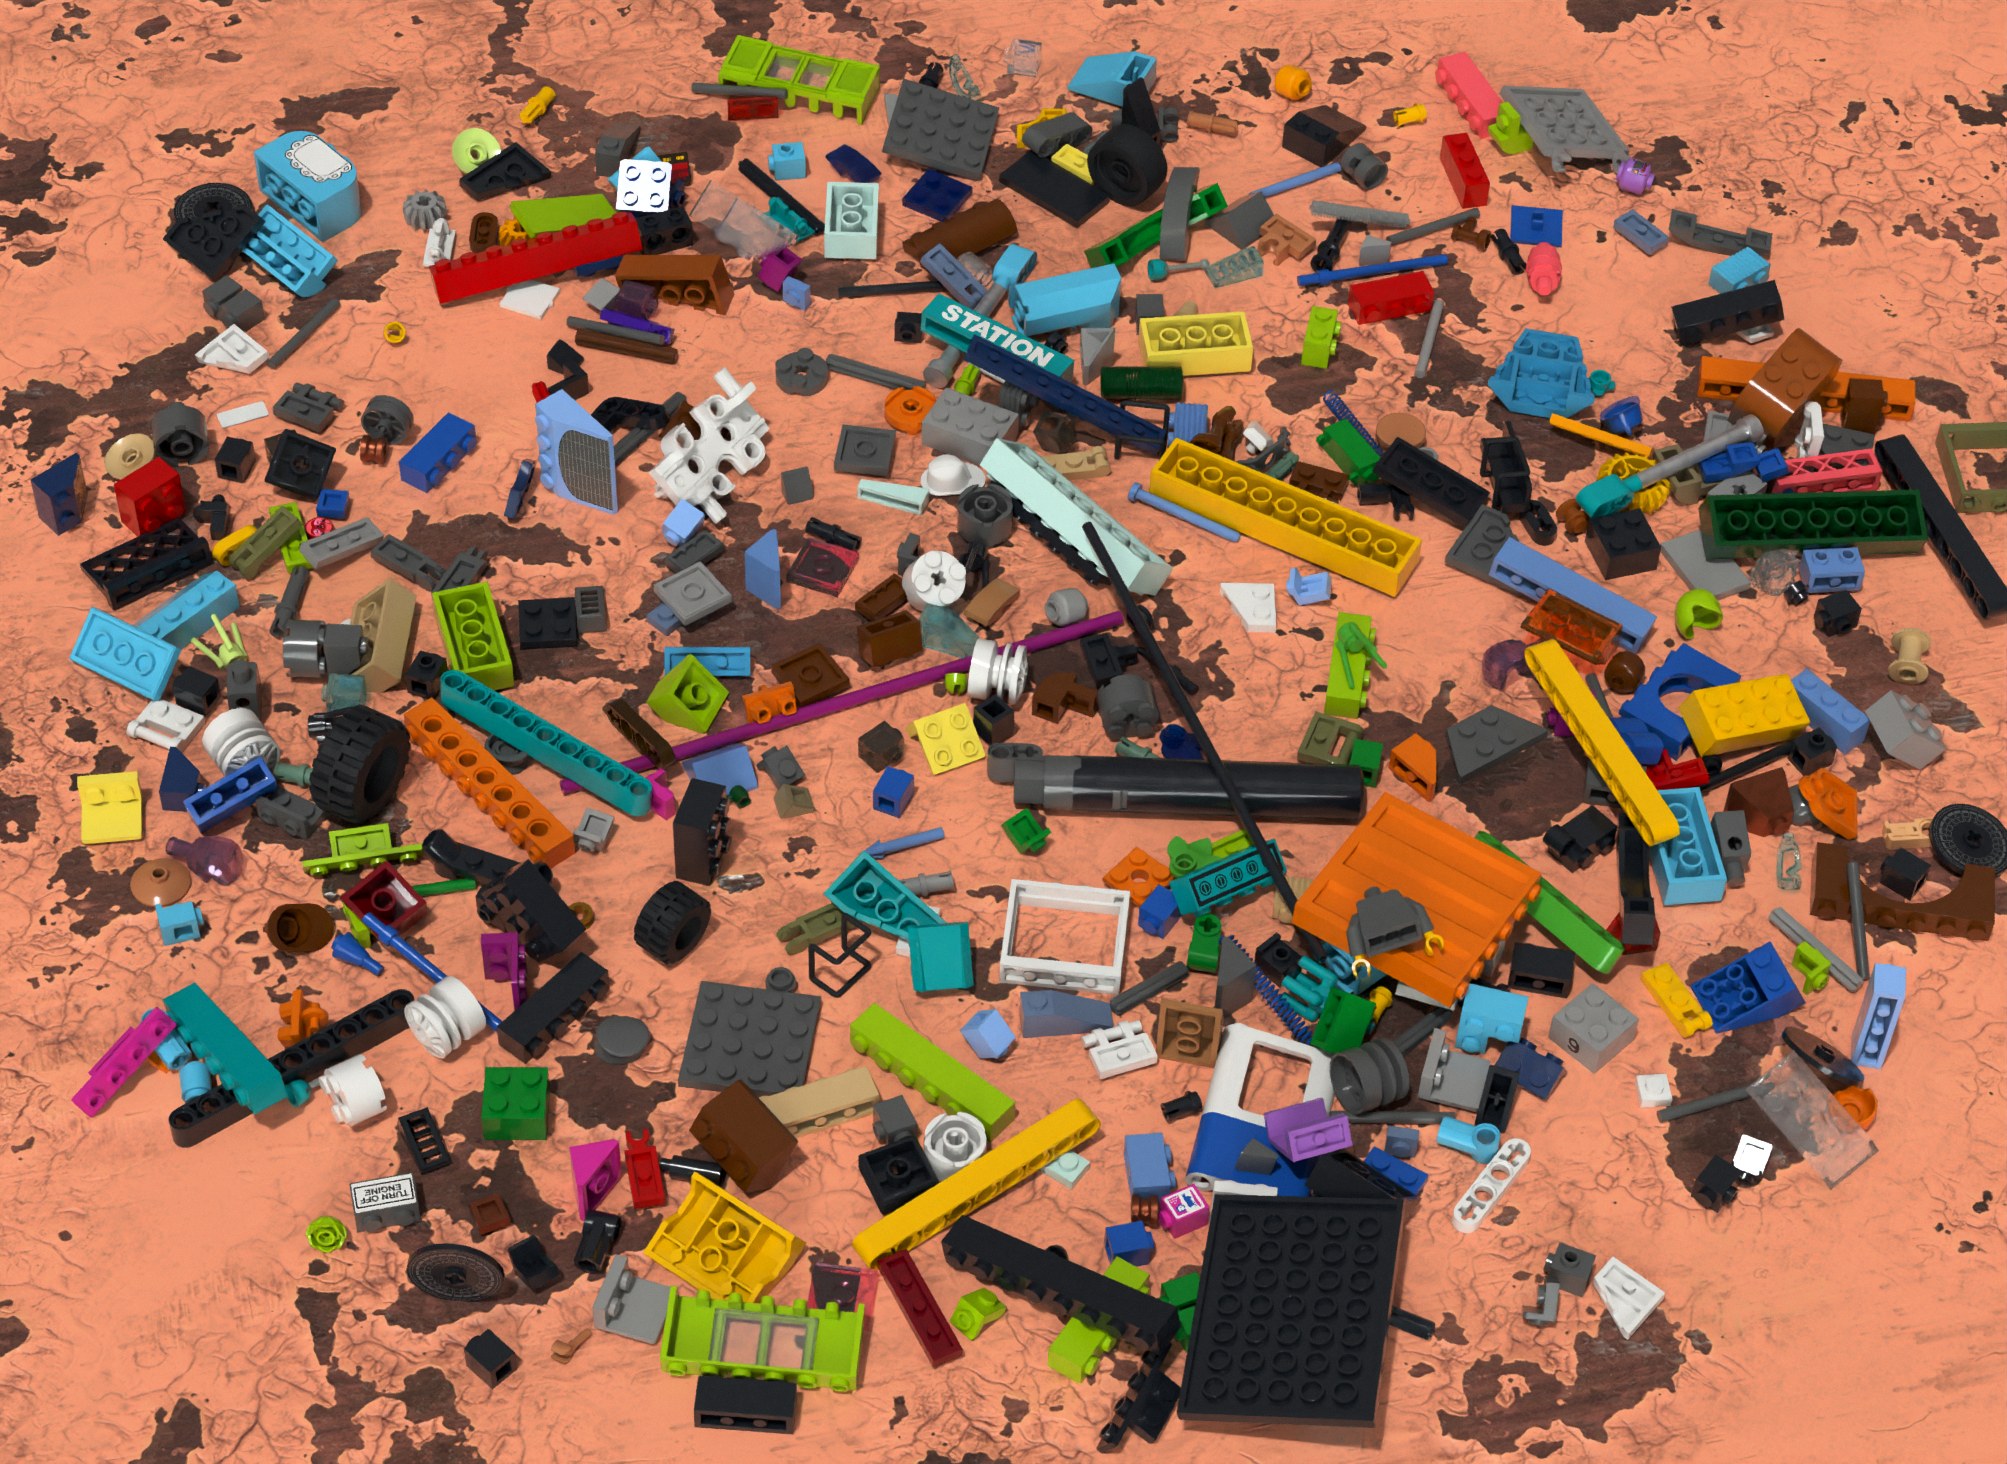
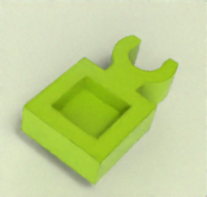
[341,901,372,949]

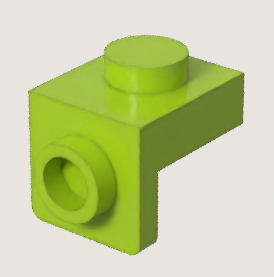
[1791,941,1832,995]
[950,1288,1007,1340]

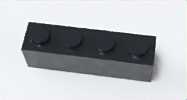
[1671,280,1785,346]
[497,952,610,1064]

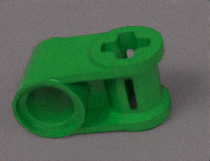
[1186,914,1222,973]

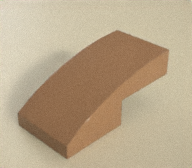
[964,578,1020,626]

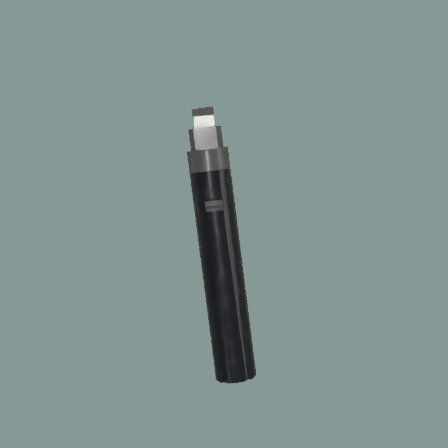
[987,743,1364,820]

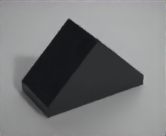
[1474,1065,1520,1133]

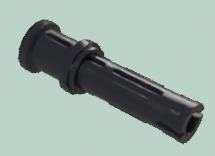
[1310,218,1353,272]

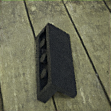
[1480,421,1532,513]

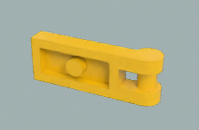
[1640,962,1713,1038]

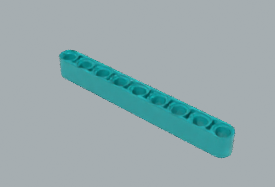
[440,670,652,816]

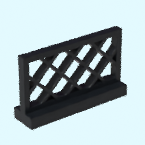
[80,517,213,610]

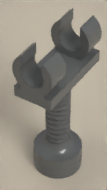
[1112,107,1178,143]

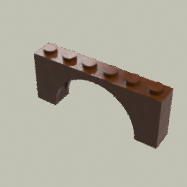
[1810,842,1995,941]

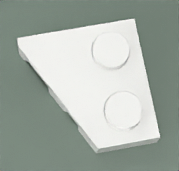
[1220,583,1276,633]
[1593,1257,1665,1340]

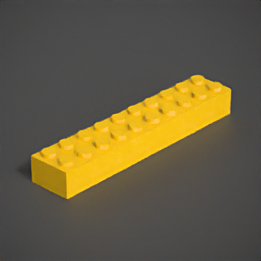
[1149,438,1422,597]

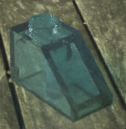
[918,603,979,658]

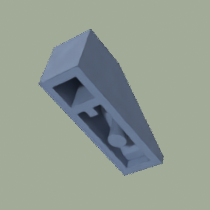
[1019,990,1114,1038]

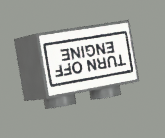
[349,1172,421,1233]

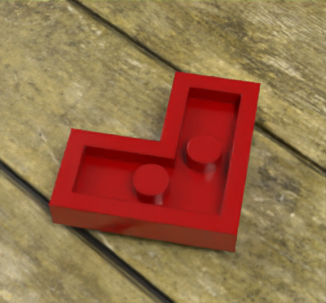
[1640,749,1710,790]

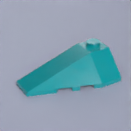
[823,851,947,940]

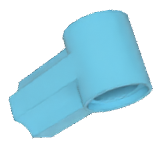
[141,1008,192,1070]
[1436,1116,1500,1164]

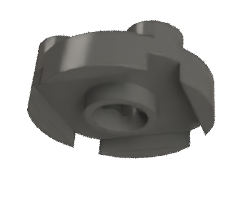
[775,348,828,396]

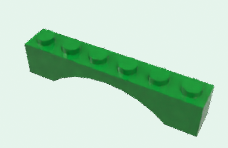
[1084,183,1228,268]

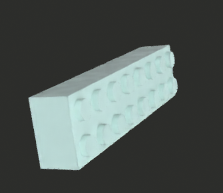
[980,438,1173,596]

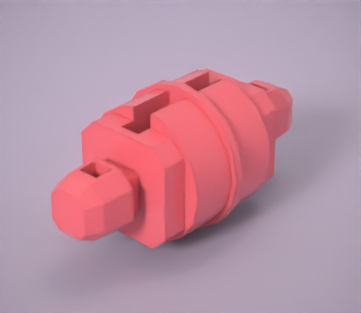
[1526,242,1562,295]

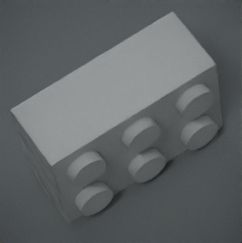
[922,387,1019,466]

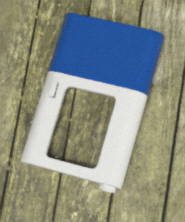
[1185,1023,1335,1197]

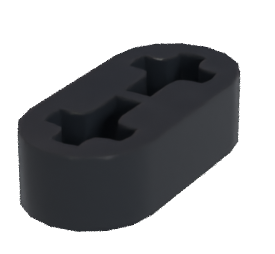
[1519,500,1557,546]

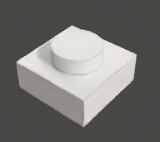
[1634,1074,1672,1108]

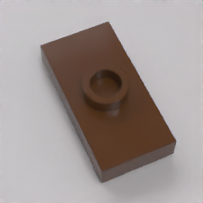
[855,573,907,622]

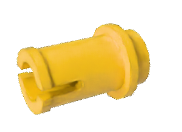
[1393,103,1427,127]
[1369,986,1393,1025]

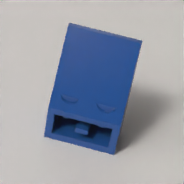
[1691,941,1806,1034]

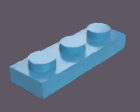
[664,647,751,676]

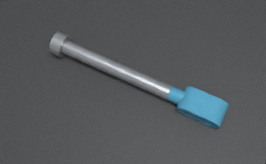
[923,243,1037,388]

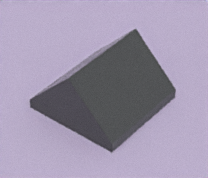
[1205,191,1274,250]
[1215,937,1256,1019]

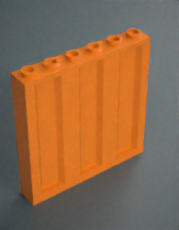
[1292,792,1542,1008]

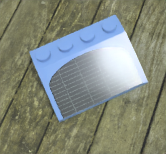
[535,389,618,515]

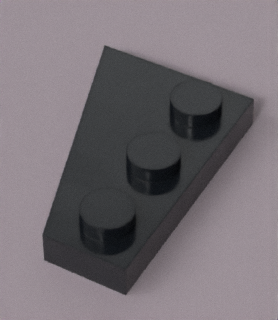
[459,142,551,201]

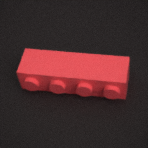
[1435,52,1503,139]

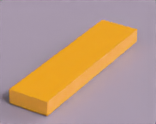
[1549,413,1655,460]

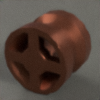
[360,435,388,464]
[1131,1194,1158,1227]

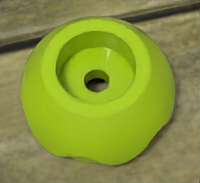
[306,1216,347,1253]

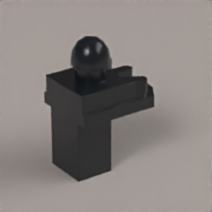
[193,494,230,540]

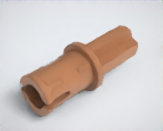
[1187,110,1238,135]

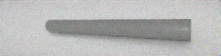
[1415,299,1444,378]

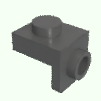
[897,533,920,576]
[756,745,805,790]

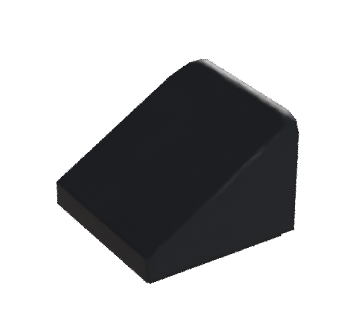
[547,339,584,374]

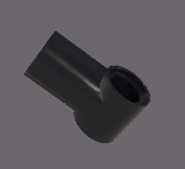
[574,1209,621,1274]

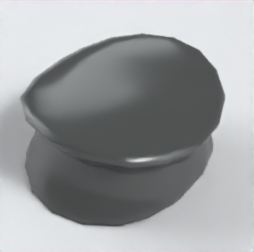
[484,734,532,774]
[594,1016,650,1064]

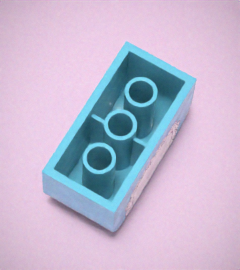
[254,131,362,242]

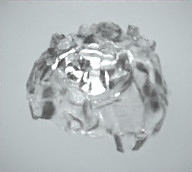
[1748,549,1802,596]

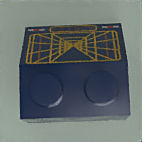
[31,453,88,536]

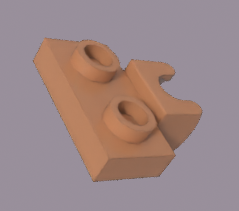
[1257,214,1316,266]

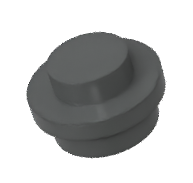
[765,967,796,993]

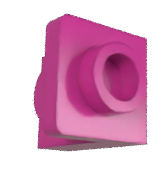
[646,768,675,821]

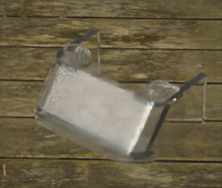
[689,180,799,261]

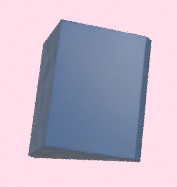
[744,529,781,609]
[682,744,758,795]

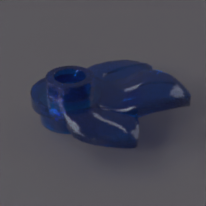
[1159,724,1204,760]

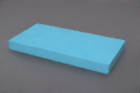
[69,607,182,701]

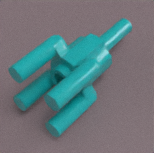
[1278,955,1376,1034]

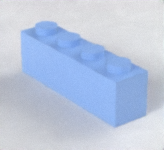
[1851,963,1906,1069]

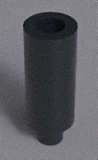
[659,1155,724,1186]

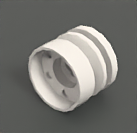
[968,638,1028,705]
[202,708,281,777]
[404,976,486,1058]

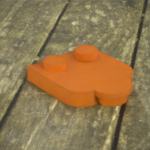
[1799,768,1858,840]

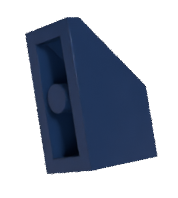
[159,746,206,812]

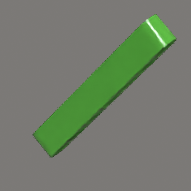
[1474,831,1625,974]

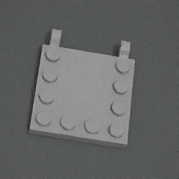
[1499,86,1631,174]

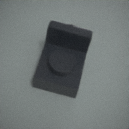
[894,312,922,343]

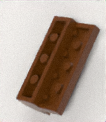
[902,198,1018,270]

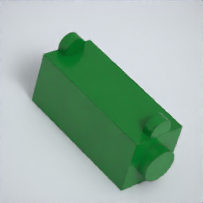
[1316,419,1381,488]

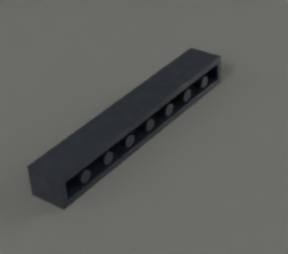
[941,1215,1181,1355]

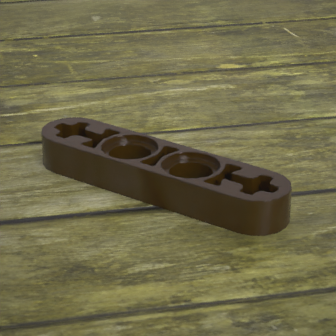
[605,698,676,769]

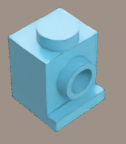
[155,901,204,946]

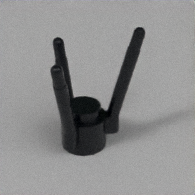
[958,541,990,589]
[308,705,363,744]

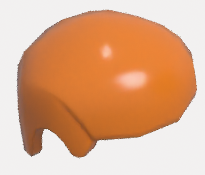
[1829,1085,1878,1132]

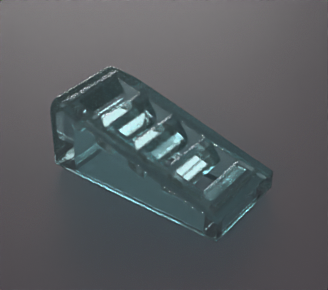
[1205,246,1264,288]

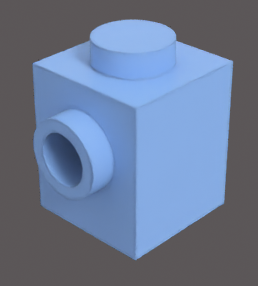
[662,499,705,546]
[960,1009,1016,1059]

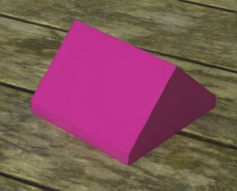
[569,1139,622,1221]

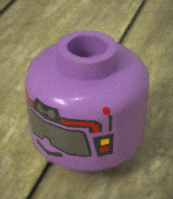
[1615,158,1655,195]

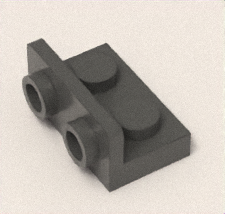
[255,786,328,840]

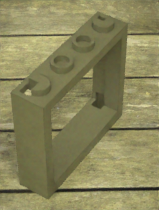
[1935,422,2007,513]

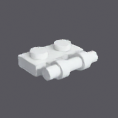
[1081,1020,1158,1079]

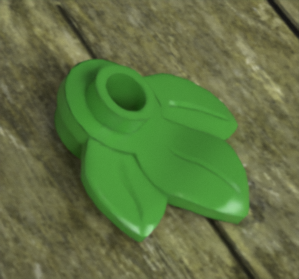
[1167,836,1222,878]

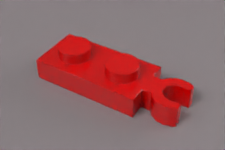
[624,1129,665,1209]

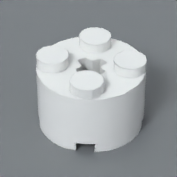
[902,551,966,613]
[319,1054,387,1127]
[924,1112,987,1182]

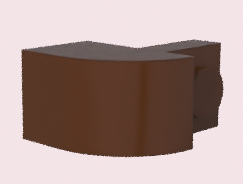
[1032,672,1098,724]

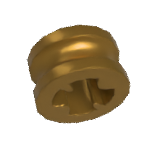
[569,902,594,930]

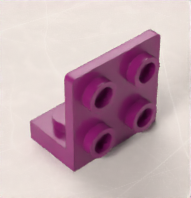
[481,932,528,1011]

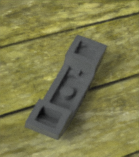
[1160,167,1200,261]
[1668,209,1773,256]

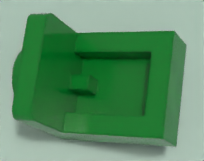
[1001,808,1052,854]

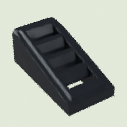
[397,1107,451,1175]

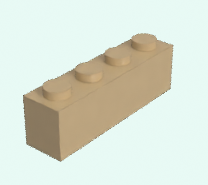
[759,1066,880,1138]

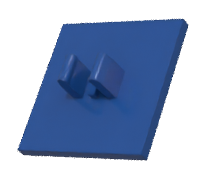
[1510,205,1563,247]

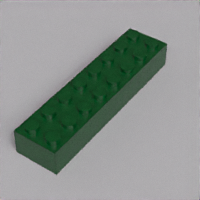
[1698,489,1928,559]

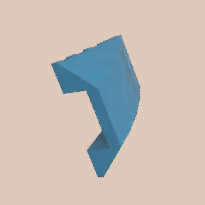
[1488,328,1595,418]

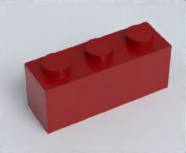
[1440,133,1490,209]
[1348,271,1434,325]

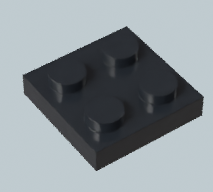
[518,597,577,650]

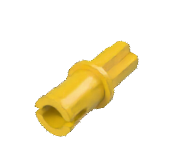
[519,86,556,125]

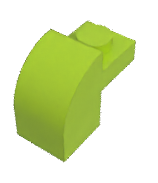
[1488,101,1533,154]

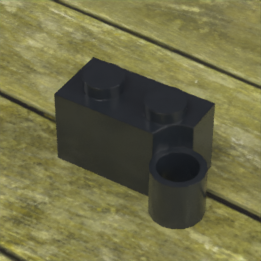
[1543,805,1618,873]

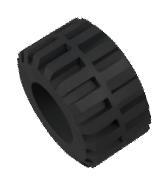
[634,881,711,964]

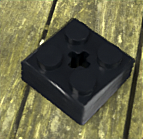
[264,429,336,501]
[858,1136,939,1214]

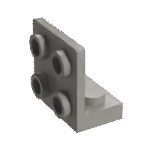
[1417,1028,1491,1112]
[592,1254,670,1344]

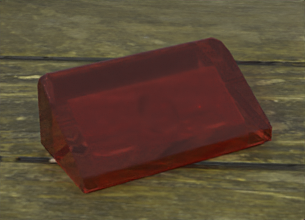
[727,96,778,121]

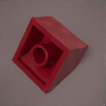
[340,860,427,942]

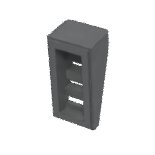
[575,586,606,633]

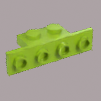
[302,823,423,876]

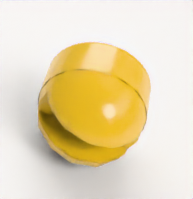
[383,322,405,343]

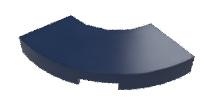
[504,458,537,518]

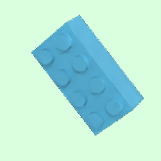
[1649,787,1727,905]

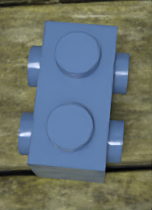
[1798,547,1865,593]

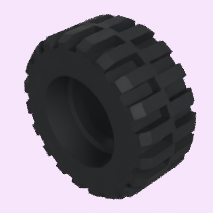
[309,706,411,824]

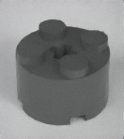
[150,402,209,467]
[957,484,1013,550]
[283,620,327,678]
[1097,674,1159,740]

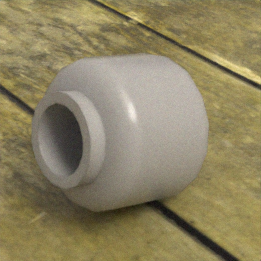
[1045,588,1088,627]

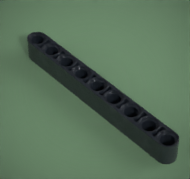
[1875,434,2007,620]
[169,989,415,1148]

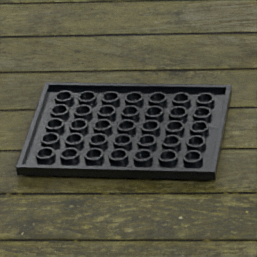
[1177,1194,1406,1428]

